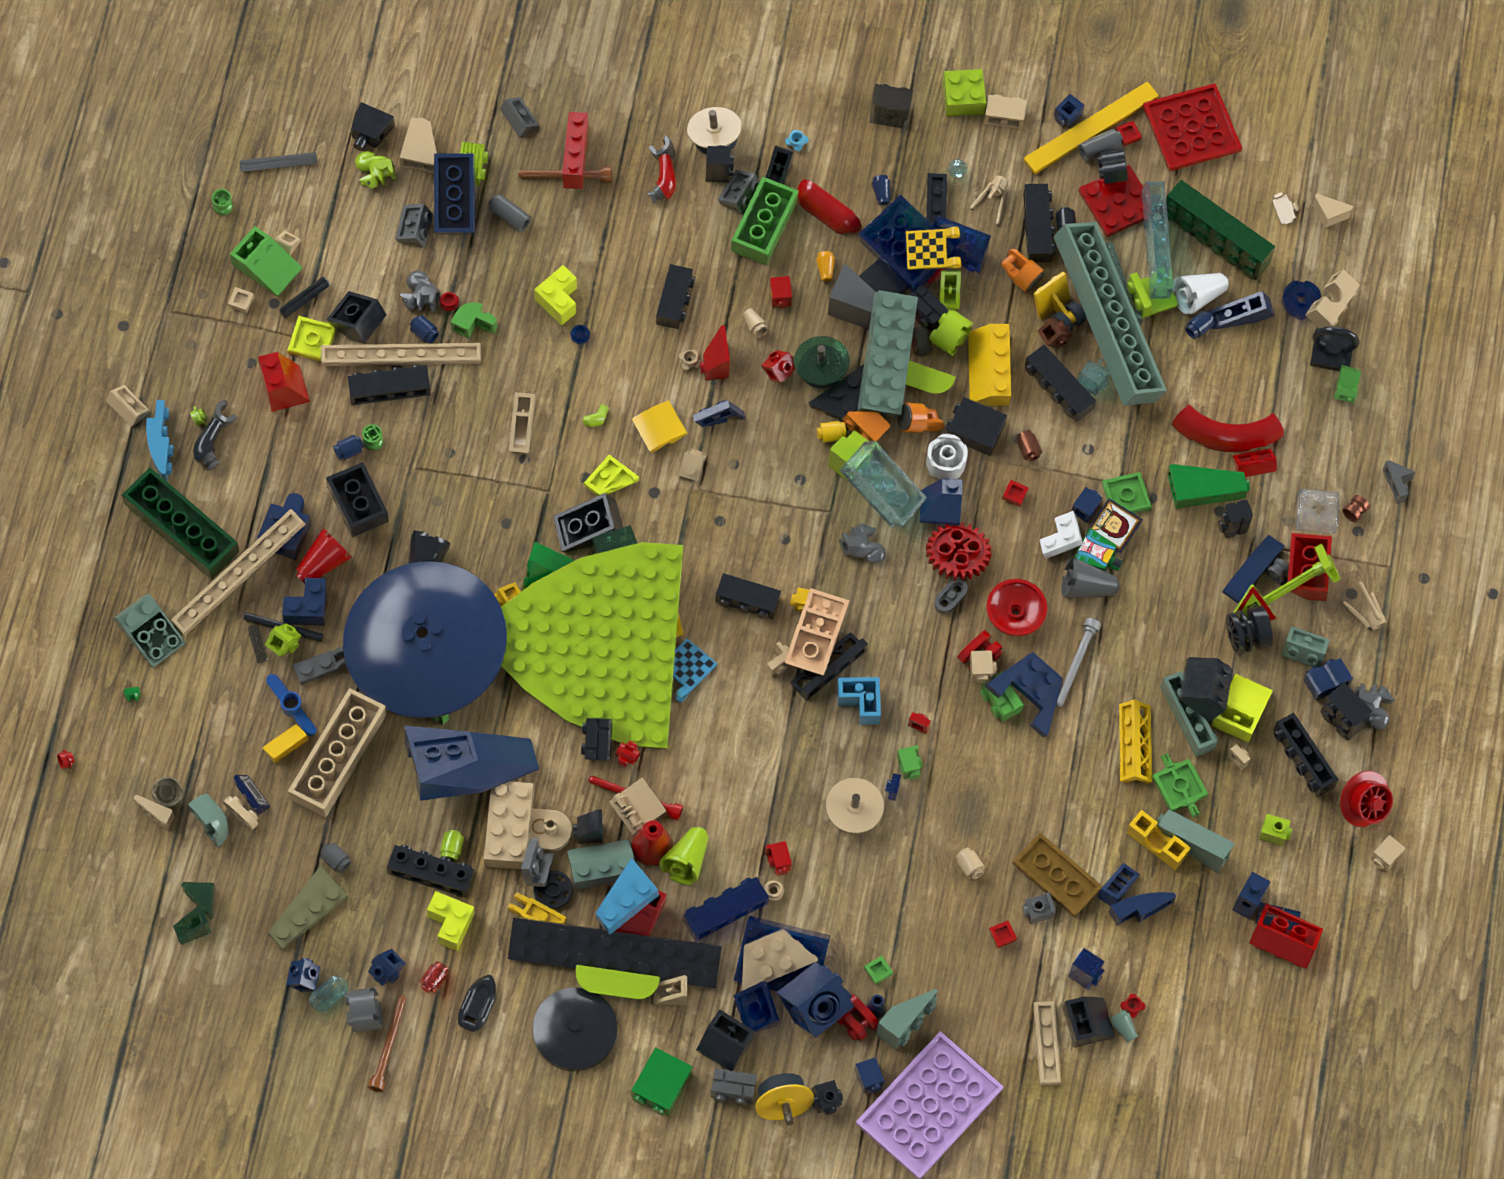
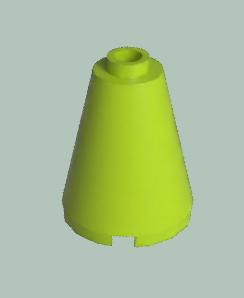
[659,827,709,886]

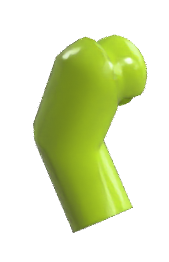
[583,404,609,427]

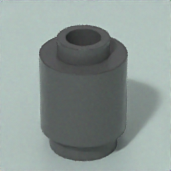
[320,842,351,873]

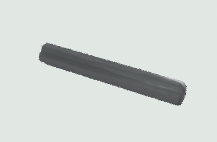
[239,152,317,172]

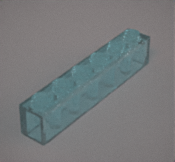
[1142,181,1173,299]

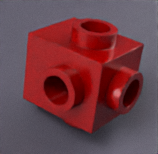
[761,350,797,383]

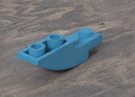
[146,400,174,481]

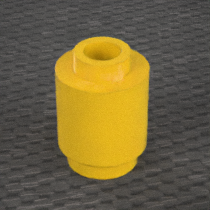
[816,421,846,443]

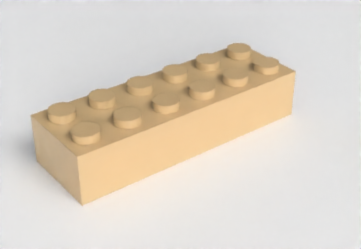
[288,688,387,818]

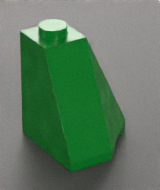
[522,542,575,590]

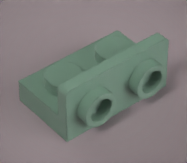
[1281,626,1330,668]

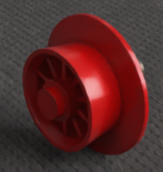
[1340,771,1393,827]

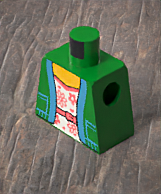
[1074,528,1123,571]

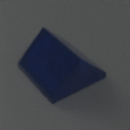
[733,980,779,1033]

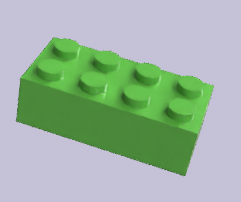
[731,176,798,265]

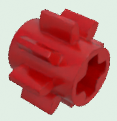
[615,740,641,767]

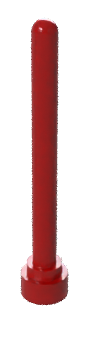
[588,776,684,821]

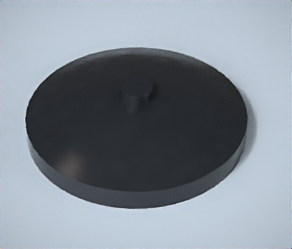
[533,987,617,1071]

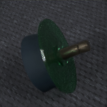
[794,336,850,388]

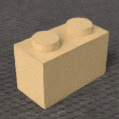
[984,94,1027,130]

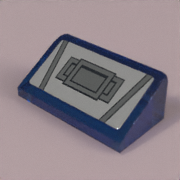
[234,775,270,815]

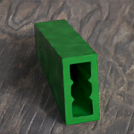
[1167,464,1250,509]

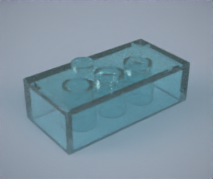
[839,441,927,527]

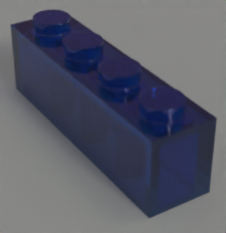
[683,876,769,942]

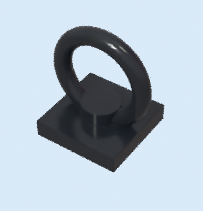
[1310,326,1360,371]

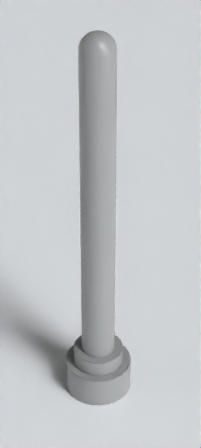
[1056,618,1101,707]

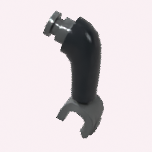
[193,400,237,471]

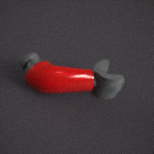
[647,135,676,204]

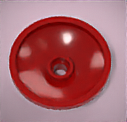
[986,579,1047,637]

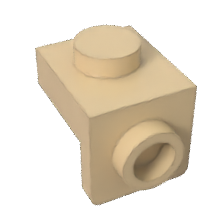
[678,449,706,481]
[766,641,789,677]

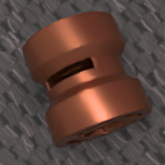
[1342,495,1370,523]

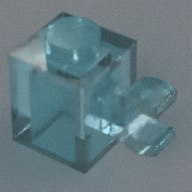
[1077,358,1109,396]

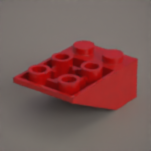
[615,890,667,936]

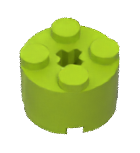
[929,310,973,356]

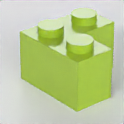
[828,430,873,480]

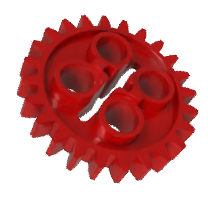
[926,522,992,581]

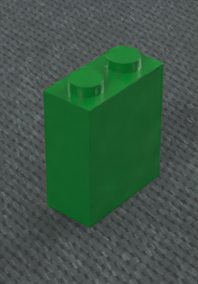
[631,1047,693,1116]

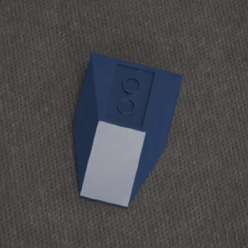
[405,726,539,801]

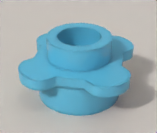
[785,130,808,151]

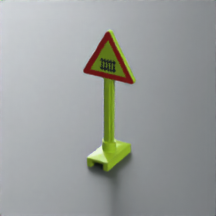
[1233,544,1341,620]

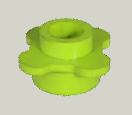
[190,406,208,426]

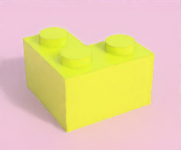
[534,265,577,325]
[427,891,475,951]

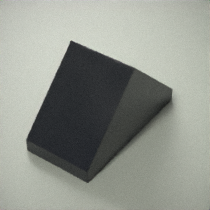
[766,145,794,185]

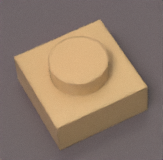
[228,287,254,313]
[1228,744,1250,770]

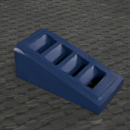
[1098,863,1140,906]

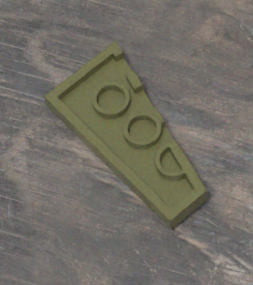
[268,866,348,950]

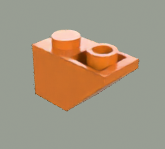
[842,412,891,444]

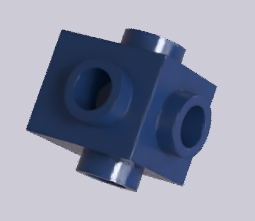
[368,949,406,986]
[286,958,320,992]

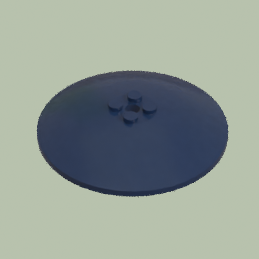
[343,561,507,719]

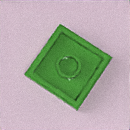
[1101,472,1152,514]

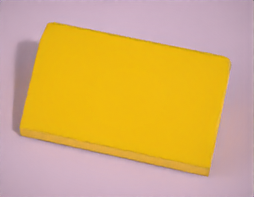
[262,724,308,764]

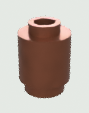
[1017,430,1042,461]

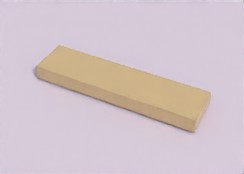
[1033,1001,1061,1086]

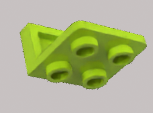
[1127,272,1178,318]

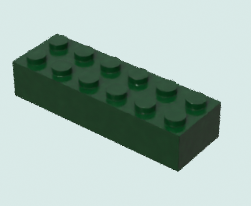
[1162,180,1276,280]
[121,467,240,579]

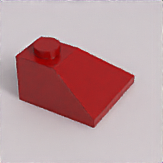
[700,325,730,381]

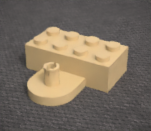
[484,782,572,870]

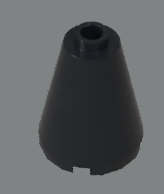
[408,530,451,564]

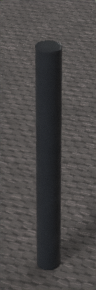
[243,612,324,642]

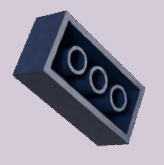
[434,153,475,235]

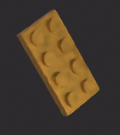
[1012,833,1103,918]

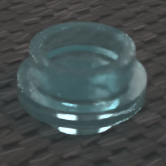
[948,159,968,177]

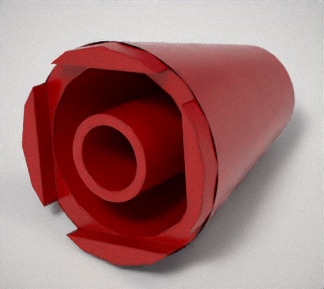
[296,528,352,584]
[632,820,673,866]

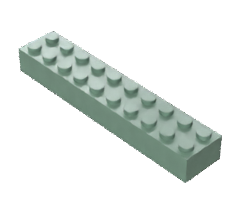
[1054,222,1167,406]

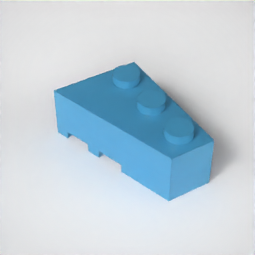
[596,858,659,935]

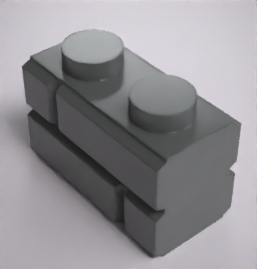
[711,1068,757,1106]

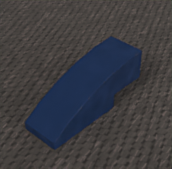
[1108,892,1176,926]

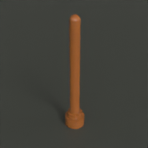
[518,167,612,182]
[367,995,406,1093]

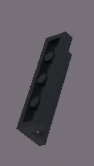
[790,632,868,701]

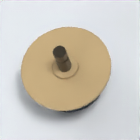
[687,107,742,155]
[826,778,884,833]

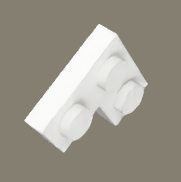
[1040,511,1083,559]

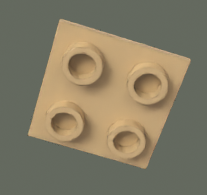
[609,777,666,835]

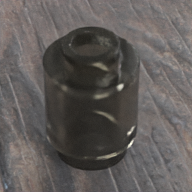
[911,326,933,357]

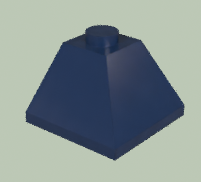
[920,478,963,526]

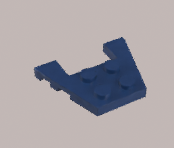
[985,652,1063,737]

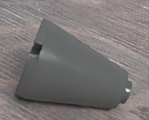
[1061,558,1120,598]

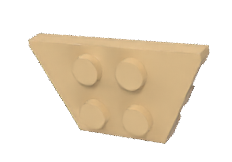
[742,929,818,992]

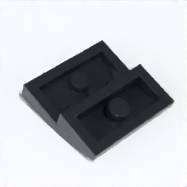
[859,259,908,294]

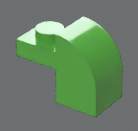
[451,302,497,338]
[1334,365,1361,403]

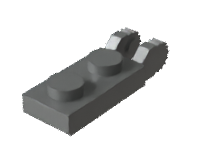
[293,646,347,685]

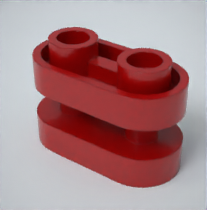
[957,630,1003,671]
[836,994,879,1041]

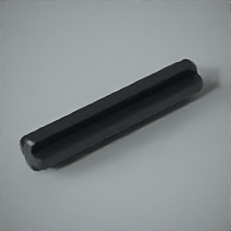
[279,277,330,318]

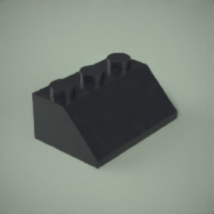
[1179,657,1233,722]

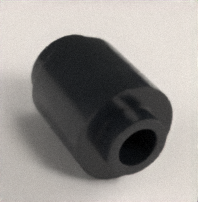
[1056,207,1076,231]

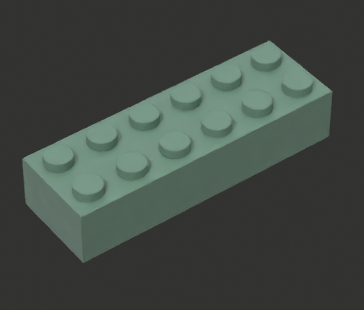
[857,290,918,417]

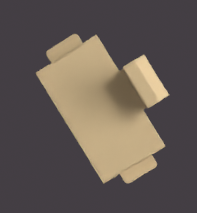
[1272,192,1300,224]

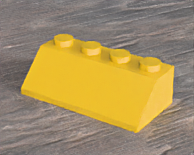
[968,324,1011,406]

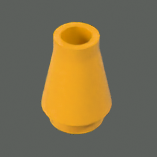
[816,251,835,282]

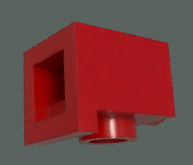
[765,841,792,876]

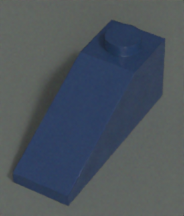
[1208,291,1275,330]

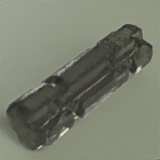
[248,624,268,664]

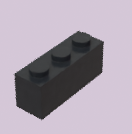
[656,264,696,329]
[715,573,781,620]

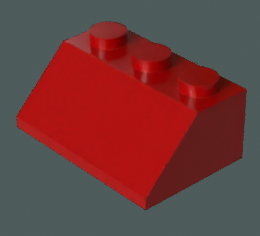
[1288,533,1332,601]
[1249,903,1323,969]

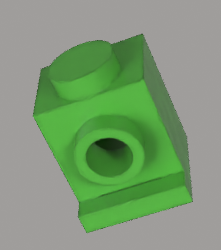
[897,745,923,780]

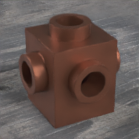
[1037,318,1073,347]

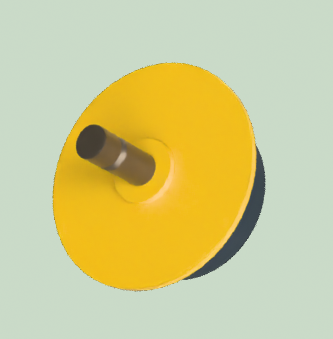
[755,1073,814,1126]

